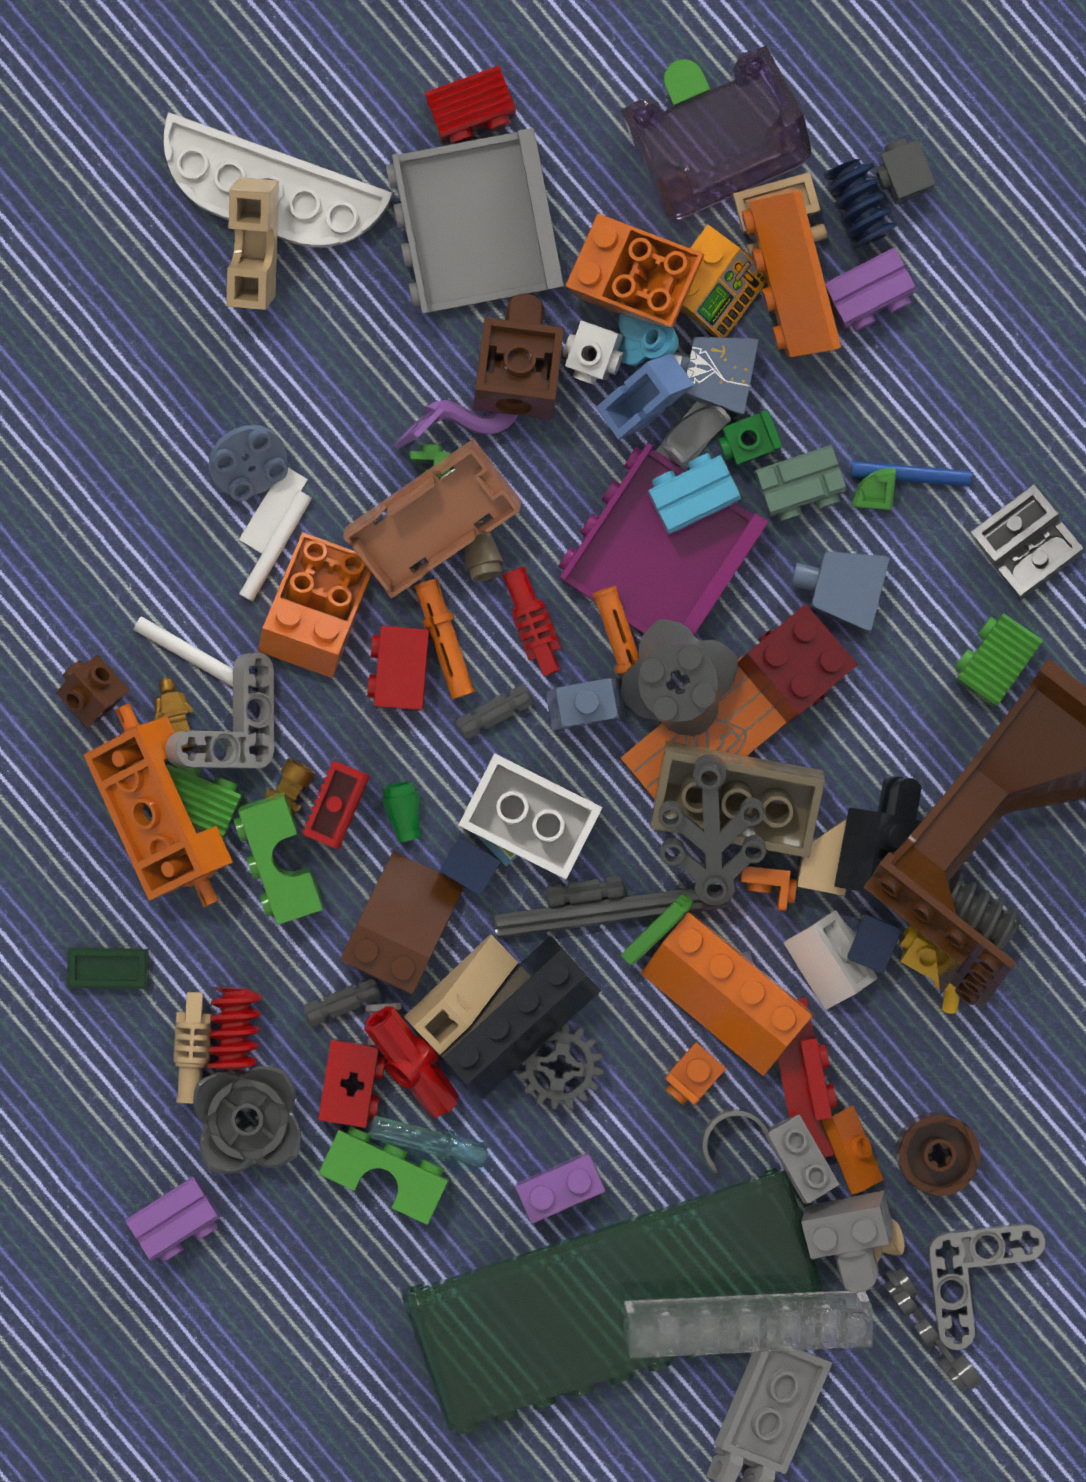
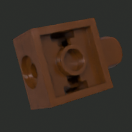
[473,293,564,420]

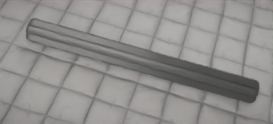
[494,884,731,938]

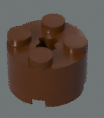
[896,1112,981,1196]

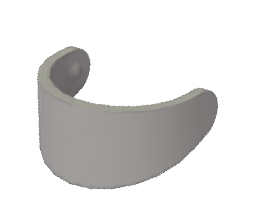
[662,405,731,466]
[702,1109,769,1175]

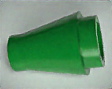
[380,781,421,842]

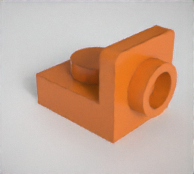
[739,866,797,911]
[664,1042,726,1105]

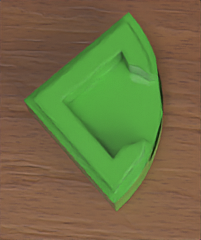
[852,468,896,510]

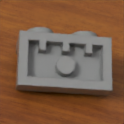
[766,1114,840,1204]

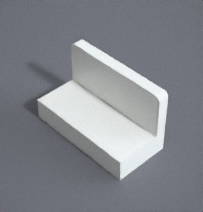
[784,910,878,1009]

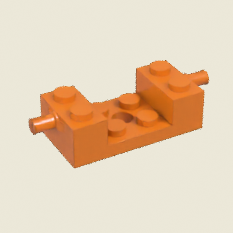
[83,703,233,907]

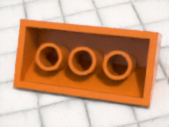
[741,187,841,357]
[641,912,815,1076]

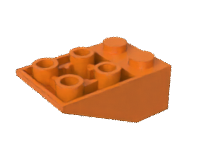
[565,213,705,328]
[258,532,372,678]

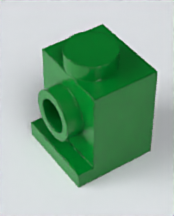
[718,409,782,467]

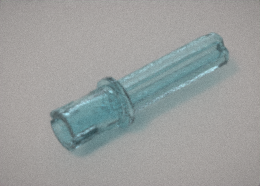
[369,1116,488,1168]

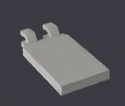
[706,1333,832,1482]

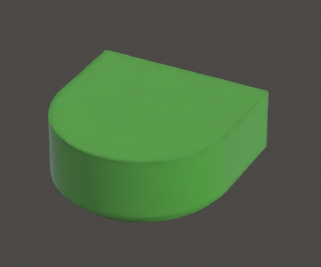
[664,59,710,107]

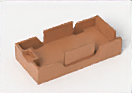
[343,438,521,599]

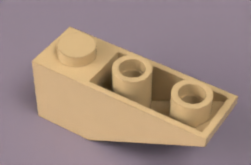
[404,934,518,1055]

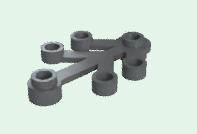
[658,754,766,905]
[884,1267,983,1392]

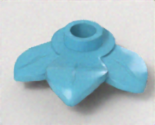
[618,314,679,366]

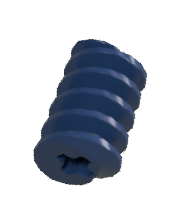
[823,159,898,249]

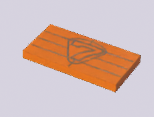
[620,656,787,800]

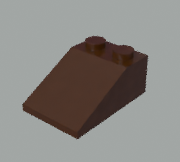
[340,851,464,994]

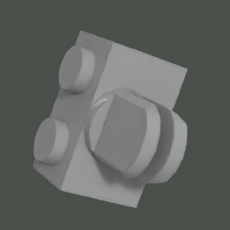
[801,1191,894,1292]

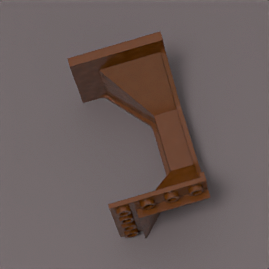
[863,658,1086,1008]

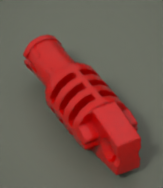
[502,566,561,677]

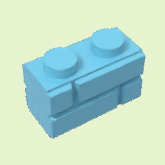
[647,453,741,536]

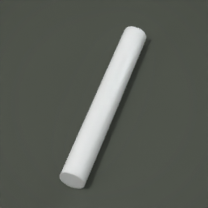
[239,490,312,602]
[133,616,233,687]

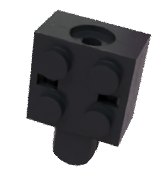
[834,776,922,894]

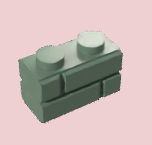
[754,445,847,522]

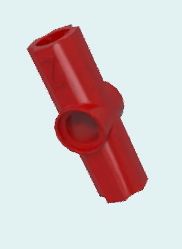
[364,1006,459,1118]

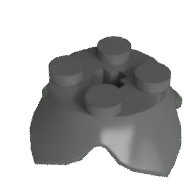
[621,619,738,736]
[193,1066,301,1174]

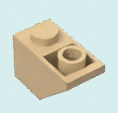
[796,818,847,896]

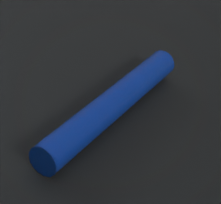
[851,461,971,487]

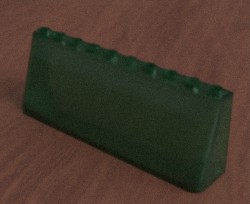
[401,1165,829,1435]

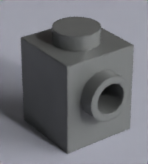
[875,138,936,205]

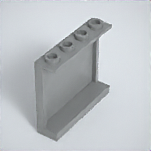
[386,128,564,314]

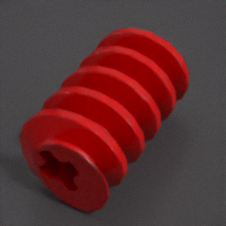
[207,987,262,1070]

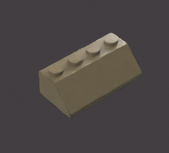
[650,741,825,858]

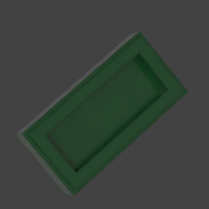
[67,948,149,989]

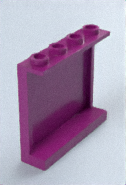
[558,443,768,635]

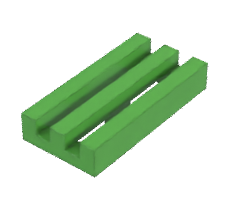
[621,892,693,965]

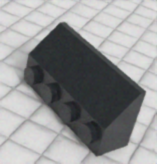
[441,936,601,1100]

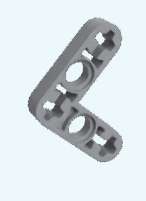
[165,652,274,769]
[928,1223,1045,1350]

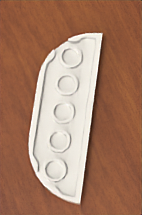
[164,112,393,248]

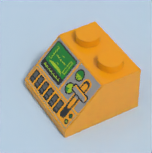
[680,224,767,338]

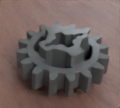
[518,1023,603,1110]

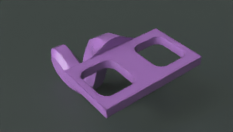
[394,400,518,449]

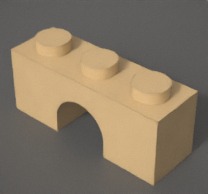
[226,177,279,310]

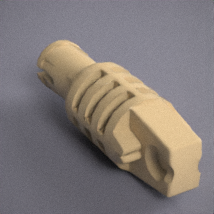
[173,992,212,1104]

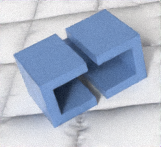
[595,353,694,440]

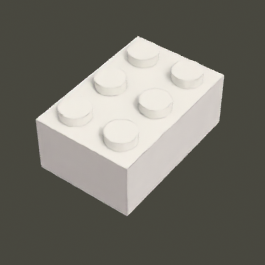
[459,753,603,879]

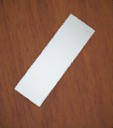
[239,468,308,553]

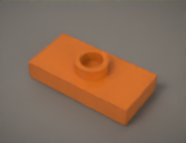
[822,1105,884,1195]

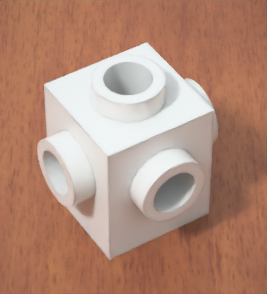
[563,321,624,385]

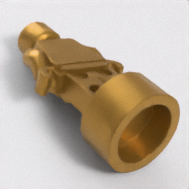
[154,677,198,753]
[264,758,316,815]

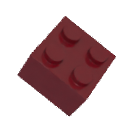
[738,604,858,724]

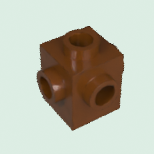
[56,655,129,728]

